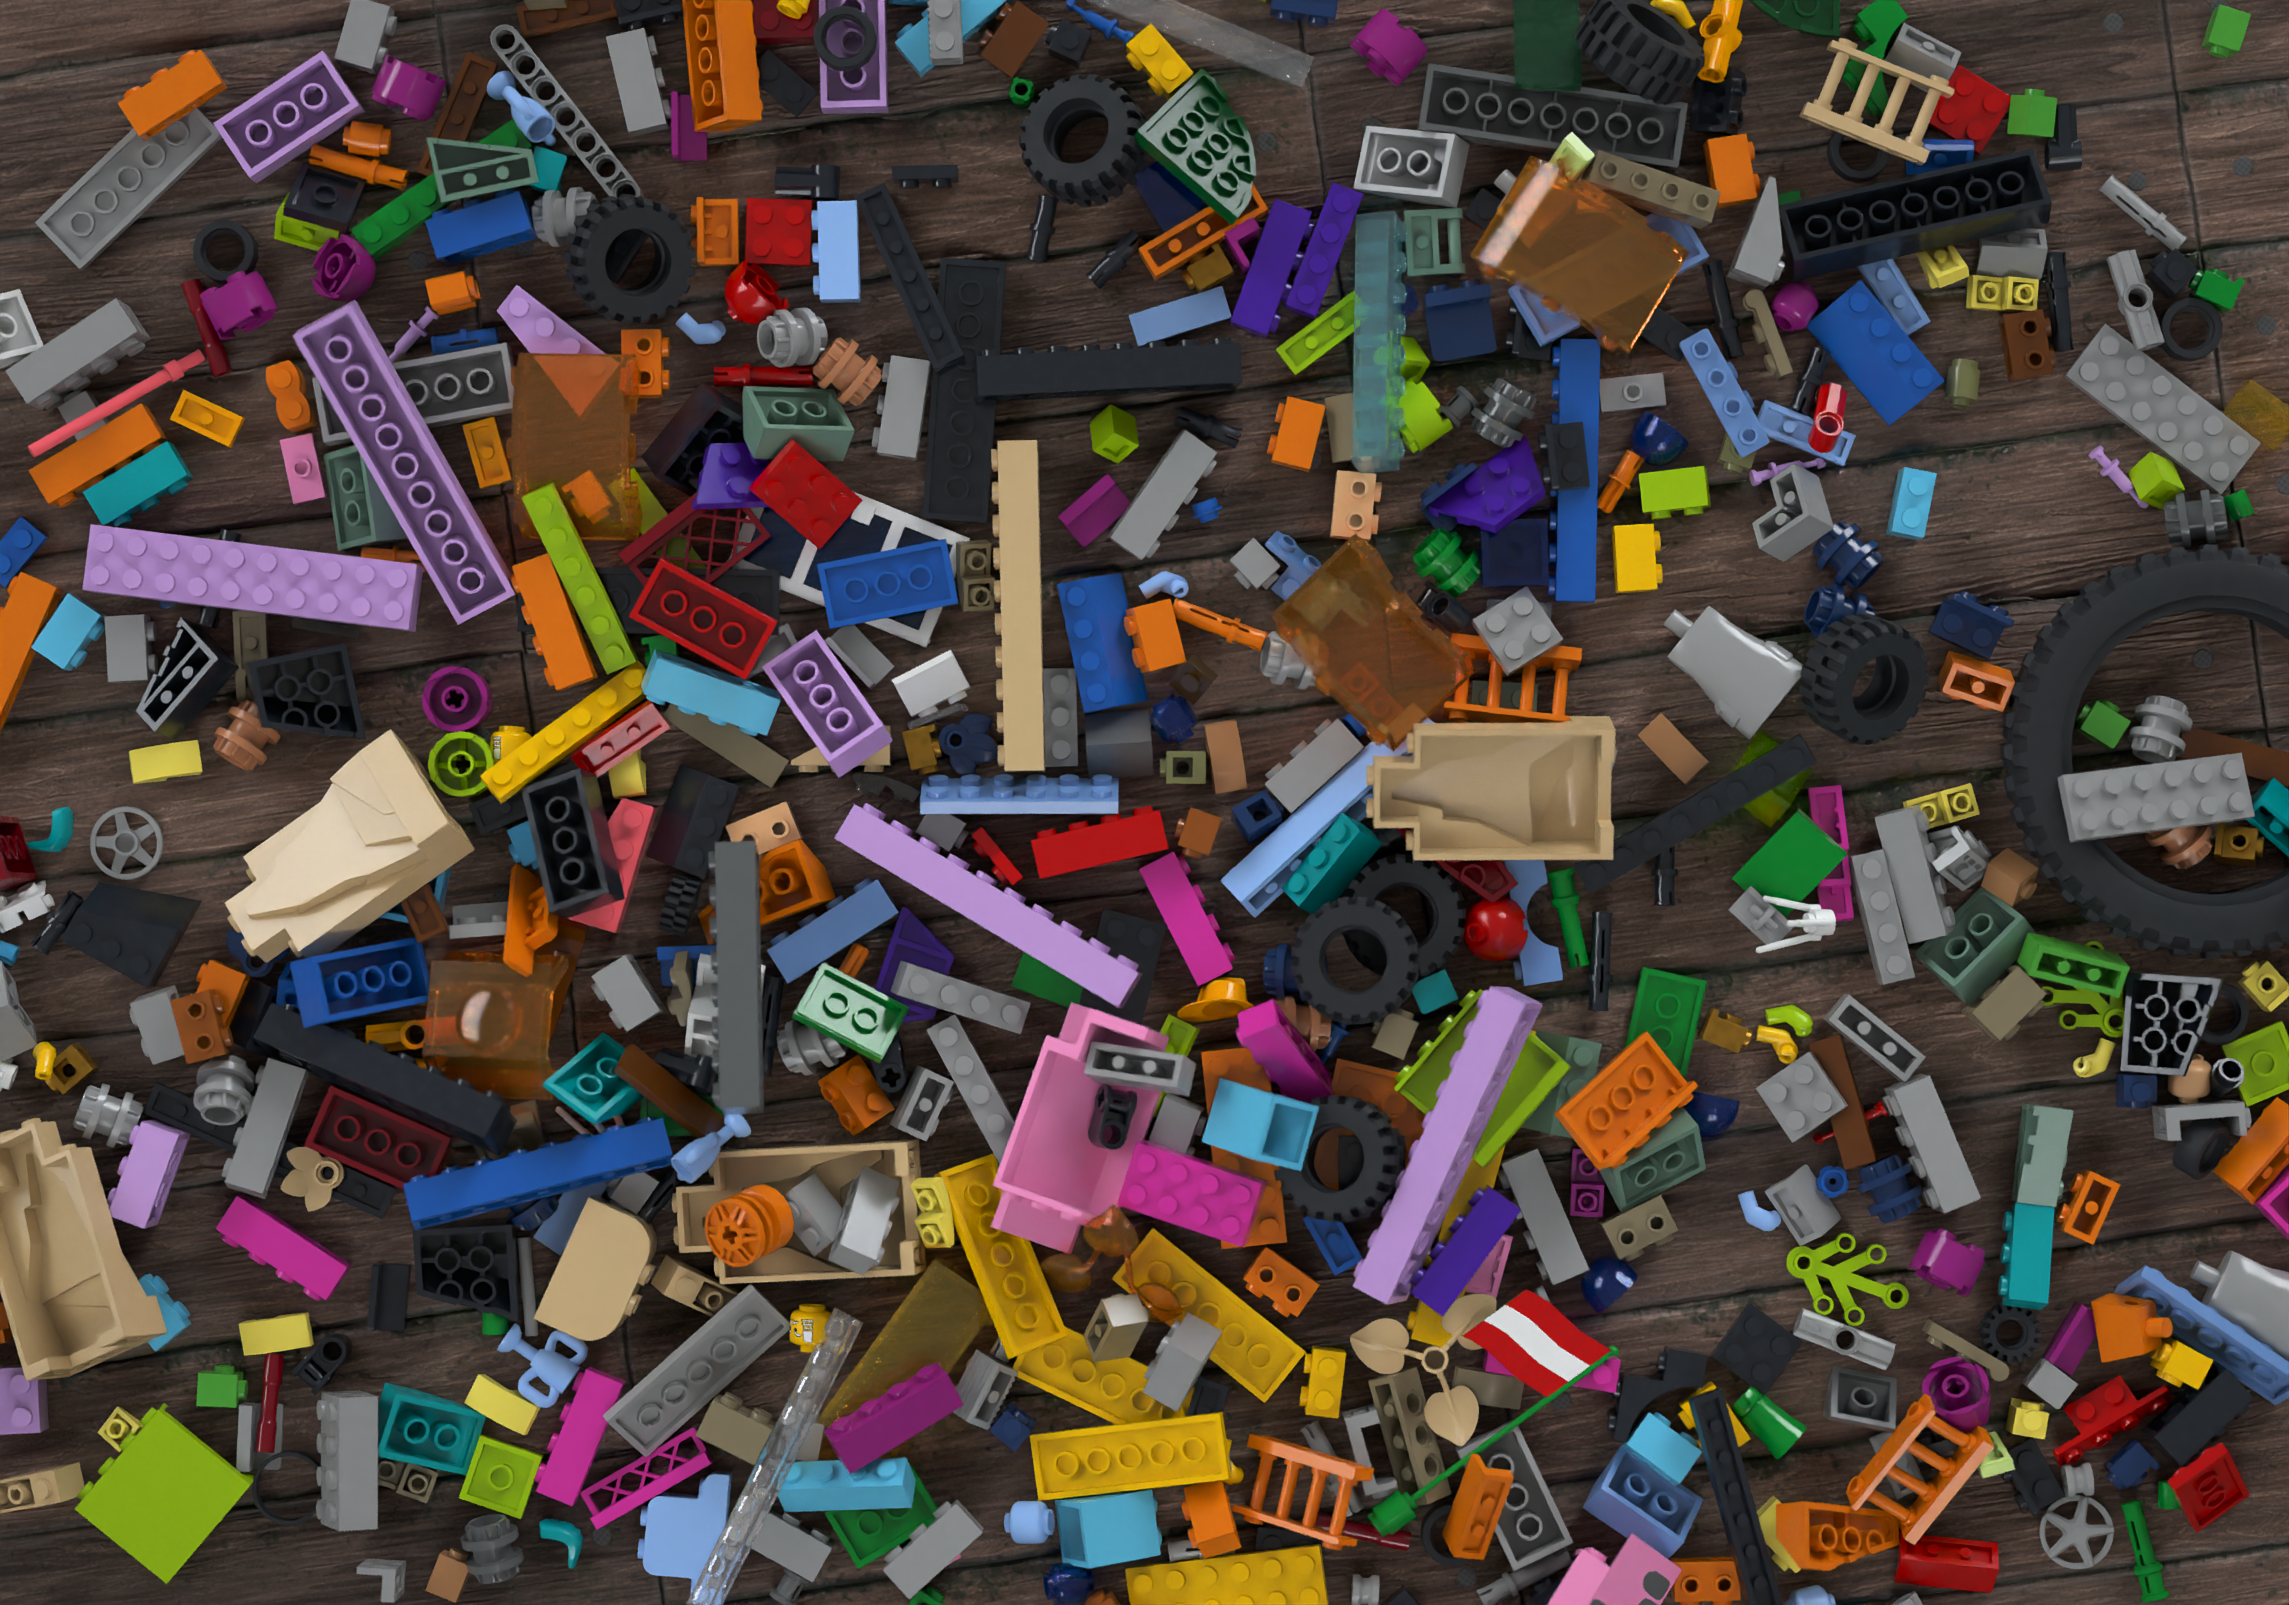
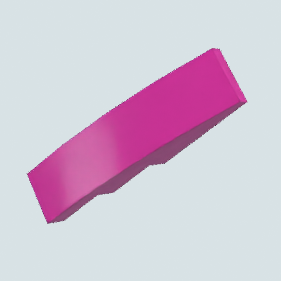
[1808,785,1854,922]

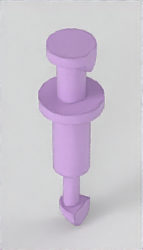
[389,306,439,363]
[2089,445,2149,508]
[1749,458,1826,486]

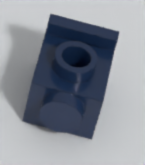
[1231,789,1284,845]
[2116,1073,2157,1108]
[989,1401,1036,1452]
[2103,1438,2160,1491]

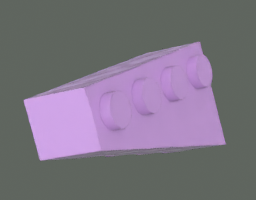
[497,285,622,420]

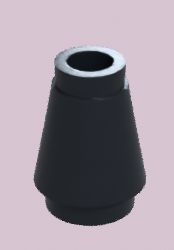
[2208,1058,2244,1099]

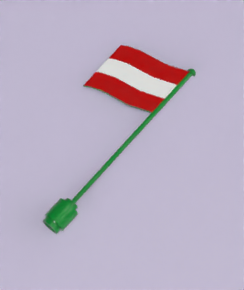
[1368,1289,1619,1537]

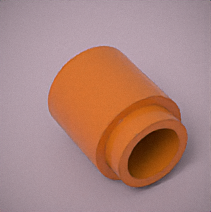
[343,120,392,157]

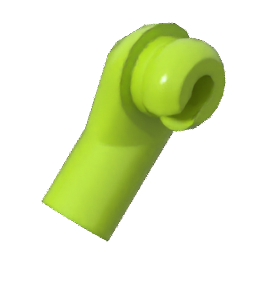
[1765,1005,1813,1037]

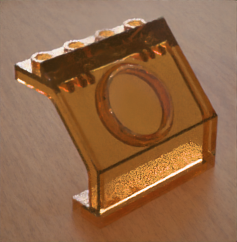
[422,951,569,1100]

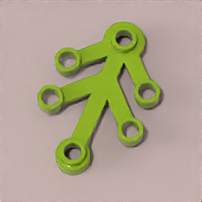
[2040,937,2125,1038]
[1786,1233,1909,1326]

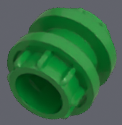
[1413,528,1481,598]

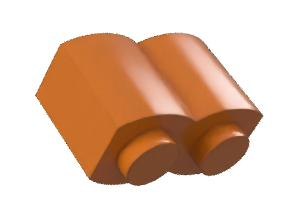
[425,270,482,316]
[266,360,317,433]

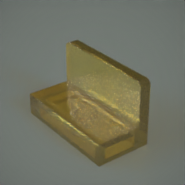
[2222,379,2289,451]

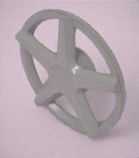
[89,806,164,880]
[2039,1495,2114,1569]

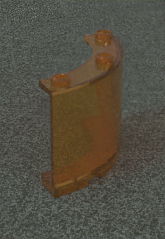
[1470,156,1690,353]
[506,353,643,540]
[1271,534,1475,752]

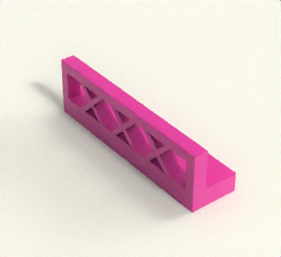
[580,1426,714,1529]

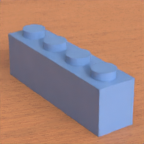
[767,878,900,983]

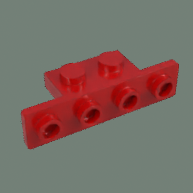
[2053,1375,2172,1467]

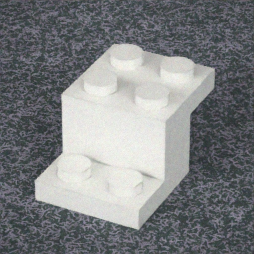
[684,954,765,1058]

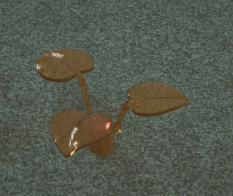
[1039,1204,1184,1322]

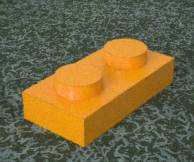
[170,390,245,448]
[462,417,513,489]

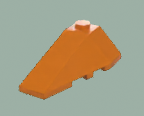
[698,839,836,945]
[1776,1501,1899,1571]

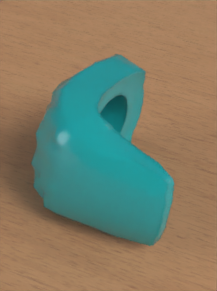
[27,806,74,852]
[539,1519,584,1569]

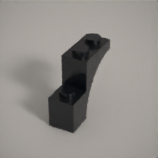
[1607,1346,1708,1442]

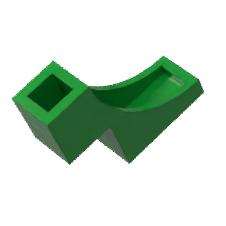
[1842,0,1908,120]

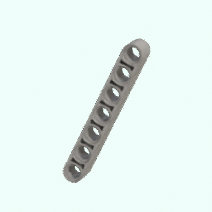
[490,24,643,198]

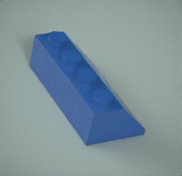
[1806,280,1945,426]
[1057,573,1148,714]

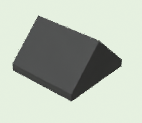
[1084,710,1154,779]
[1823,1366,1897,1433]

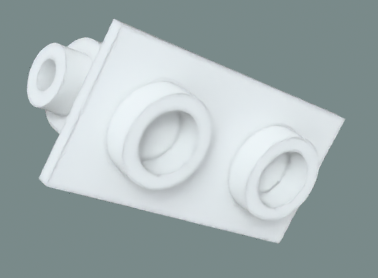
[0,880,55,933]

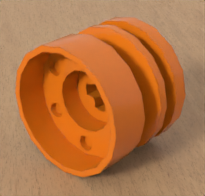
[705,1184,794,1267]

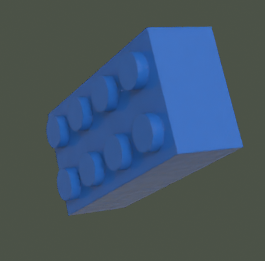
[290,937,434,1028]

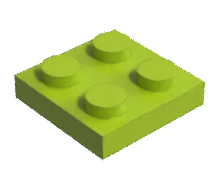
[2219,1021,2289,1107]
[459,1434,544,1519]

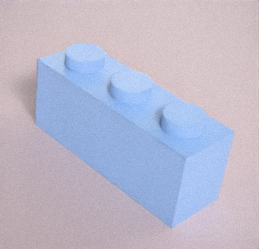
[812,200,861,304]

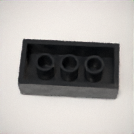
[521,768,625,919]

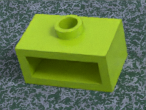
[1639,466,1711,520]

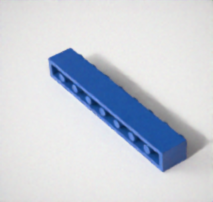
[1548,339,1600,603]
[403,1117,673,1230]

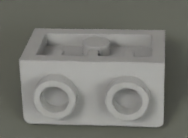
[1932,825,1992,891]
[449,902,508,939]

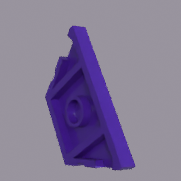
[1429,435,1545,533]
[692,443,773,509]
[875,907,955,1023]

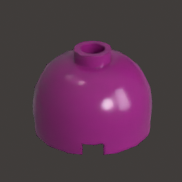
[312,234,376,302]

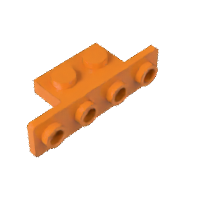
[503,864,558,977]

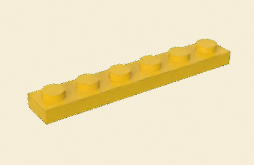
[480,660,647,804]

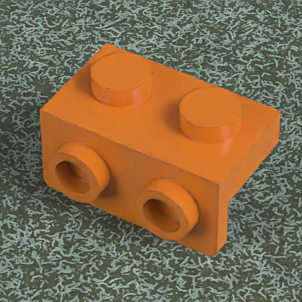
[691,197,739,266]
[818,1054,895,1136]

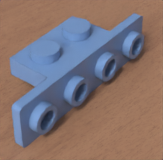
[1679,328,1769,457]
[1265,531,1377,630]

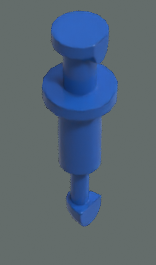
[1066,0,1136,47]
[1321,1022,1351,1065]

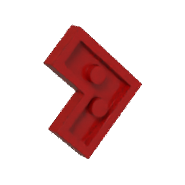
[971,827,1024,886]

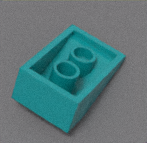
[543,1032,644,1125]
[378,1383,486,1475]

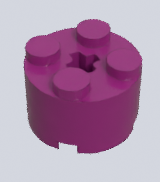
[1349,9,1428,87]
[371,54,448,122]
[200,271,279,340]
[422,666,493,732]
[1908,1228,1986,1298]
[1922,1357,1991,1434]

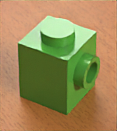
[2201,4,2251,59]
[2007,89,2057,138]
[2074,699,2131,750]
[196,1365,248,1408]

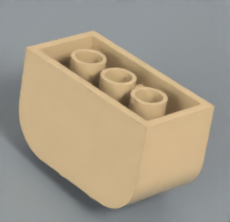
[533,1195,657,1341]

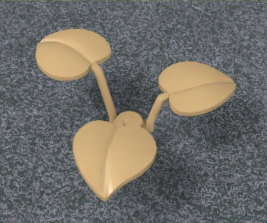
[1350,1294,1497,1446]

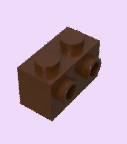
[976,0,1050,78]
[1998,309,2056,383]

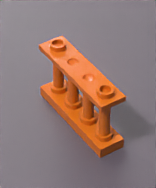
[1441,633,1582,723]
[1846,1393,1994,1545]
[1232,1434,1374,1551]

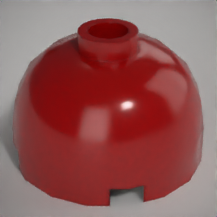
[724,260,789,326]
[1462,896,1528,962]

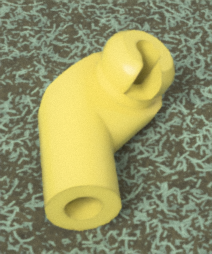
[2073,1038,2116,1078]

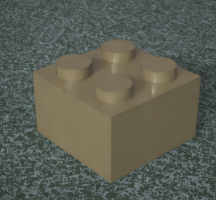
[1961,965,2046,1041]
[695,1392,777,1465]

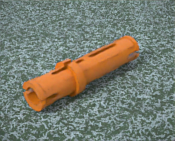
[309,144,409,191]
[1173,598,1268,652]

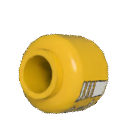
[490,726,532,764]
[789,1304,833,1353]

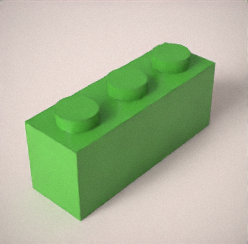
[2017,932,2130,997]

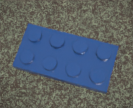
[817,539,959,629]

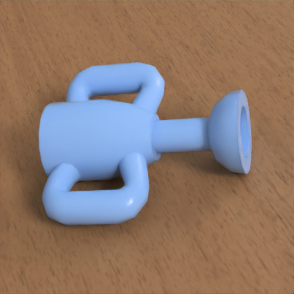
[486,71,556,146]
[671,1114,751,1183]
[497,1323,588,1408]

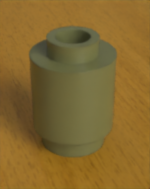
[1944,359,1981,409]

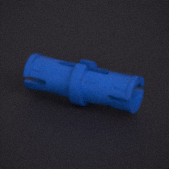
[431,327,500,356]

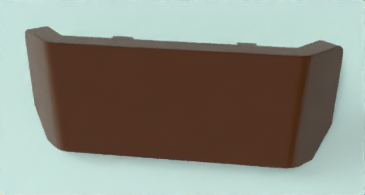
[504,916,589,1046]

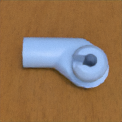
[676,313,726,344]
[1139,571,1189,599]
[1738,1190,1781,1231]

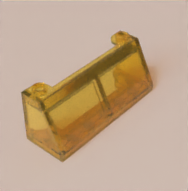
[817,1254,993,1459]

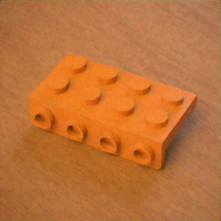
[1553,1031,1698,1170]

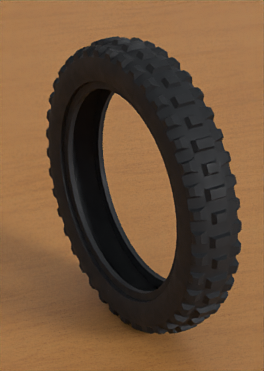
[2000,545,2289,959]

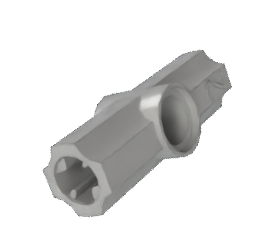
[2106,249,2165,352]
[1792,1308,1896,1371]

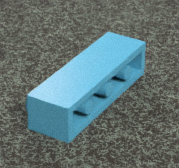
[895,0,1012,77]
[641,649,781,736]
[775,1458,916,1512]

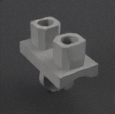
[1728,886,1793,945]

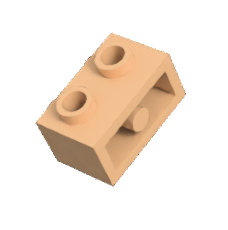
[1330,470,1382,542]
[725,801,803,862]

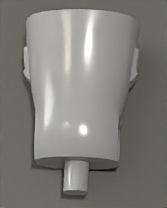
[1663,606,1803,740]
[2190,1250,2289,1361]

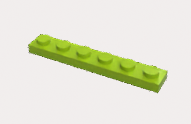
[522,483,638,674]

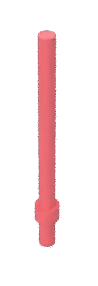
[28,349,205,458]

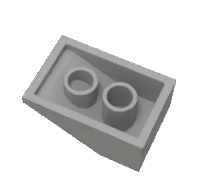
[1353,126,1470,208]
[1726,176,1785,290]

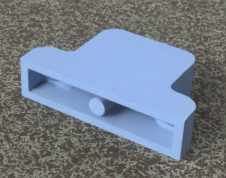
[638,1470,732,1605]

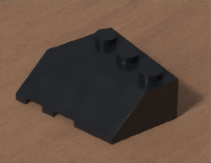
[641,382,746,497]
[244,643,366,740]
[61,882,202,987]
[2121,972,2224,1076]
[412,1217,520,1322]

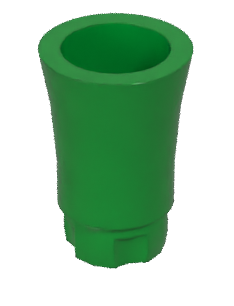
[1731,1386,1807,1461]

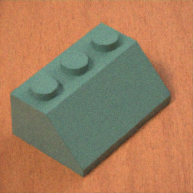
[742,386,855,462]
[324,445,408,551]
[1914,886,2036,1006]
[1521,1029,1602,1138]
[1599,1107,1706,1213]

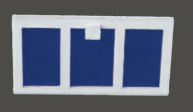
[727,492,970,647]

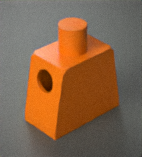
[2091,1293,2173,1362]

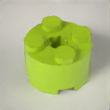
[1380,375,1453,454]
[428,731,495,798]

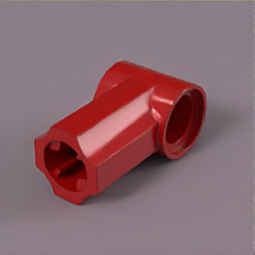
[1808,383,1848,453]

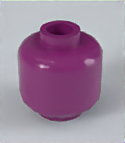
[1770,282,1819,331]

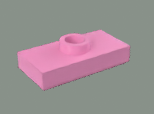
[280,433,327,505]
[1465,1234,1513,1298]

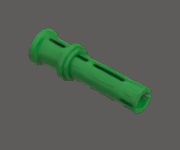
[1546,867,1590,968]
[2121,1500,2170,1602]

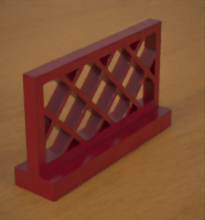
[618,492,772,587]

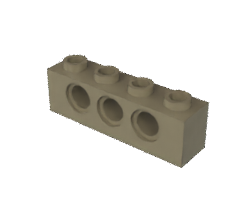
[1579,150,1720,229]
[1368,1367,1452,1506]

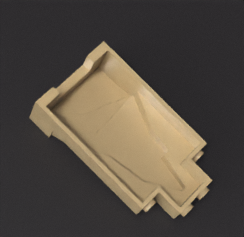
[1366,716,1615,860]
[225,729,475,963]
[0,1118,167,1381]
[672,1139,926,1284]

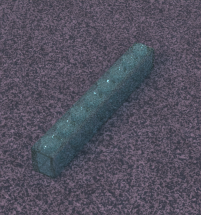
[1352,211,1407,473]

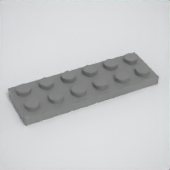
[35,108,222,271]
[2063,323,2261,495]
[2057,753,2255,843]
[603,1283,790,1458]

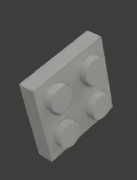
[1471,586,1563,677]
[1756,1051,1848,1143]

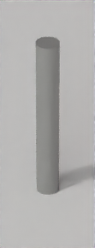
[517,1237,539,1336]

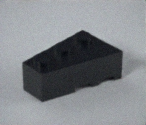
[136,617,239,740]

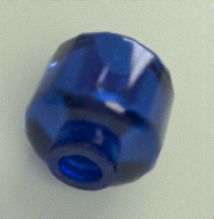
[1150,694,1198,744]
[1043,1562,1094,1605]

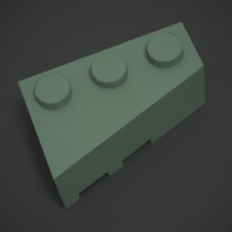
[426,137,539,203]
[2011,1103,2074,1207]

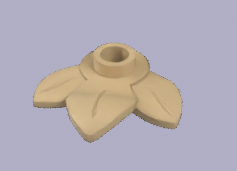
[280,1147,344,1211]

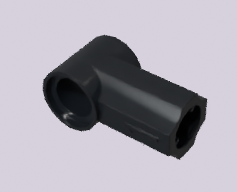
[2044,104,2082,171]
[775,164,840,201]
[655,1047,719,1097]

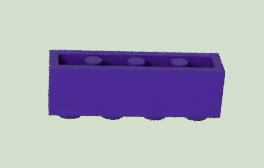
[1284,182,1363,320]
[1230,199,1315,338]
[1409,1185,1521,1317]

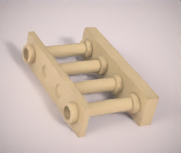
[1799,38,1955,166]

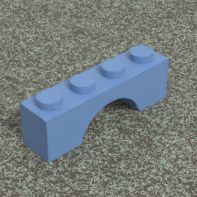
[1502,860,1563,986]

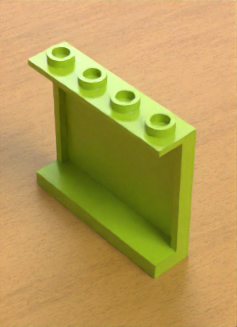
[1393,989,1572,1167]
[75,1403,254,1584]

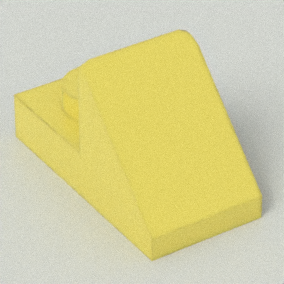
[1916,245,1970,289]

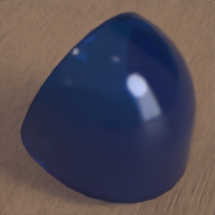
[1631,411,1689,466]
[1683,1091,1740,1137]
[1581,1256,1638,1313]

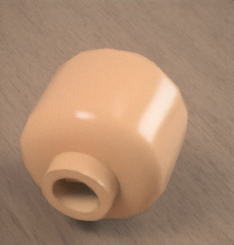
[2168,1054,2211,1104]

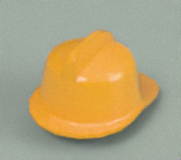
[1177,977,1255,1022]

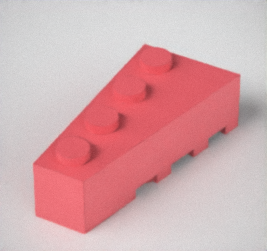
[567,798,658,933]

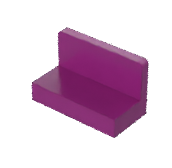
[671,91,708,162]
[1224,217,1260,275]
[1058,474,1131,547]
[2042,1302,2097,1376]

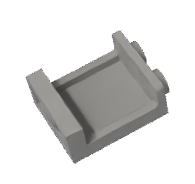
[2152,1100,2251,1141]
[1342,1404,1398,1499]

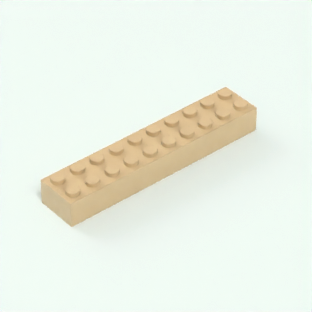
[991,440,1046,773]

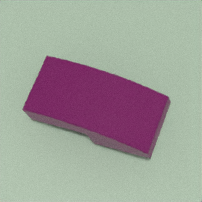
[1569,1146,1605,1217]

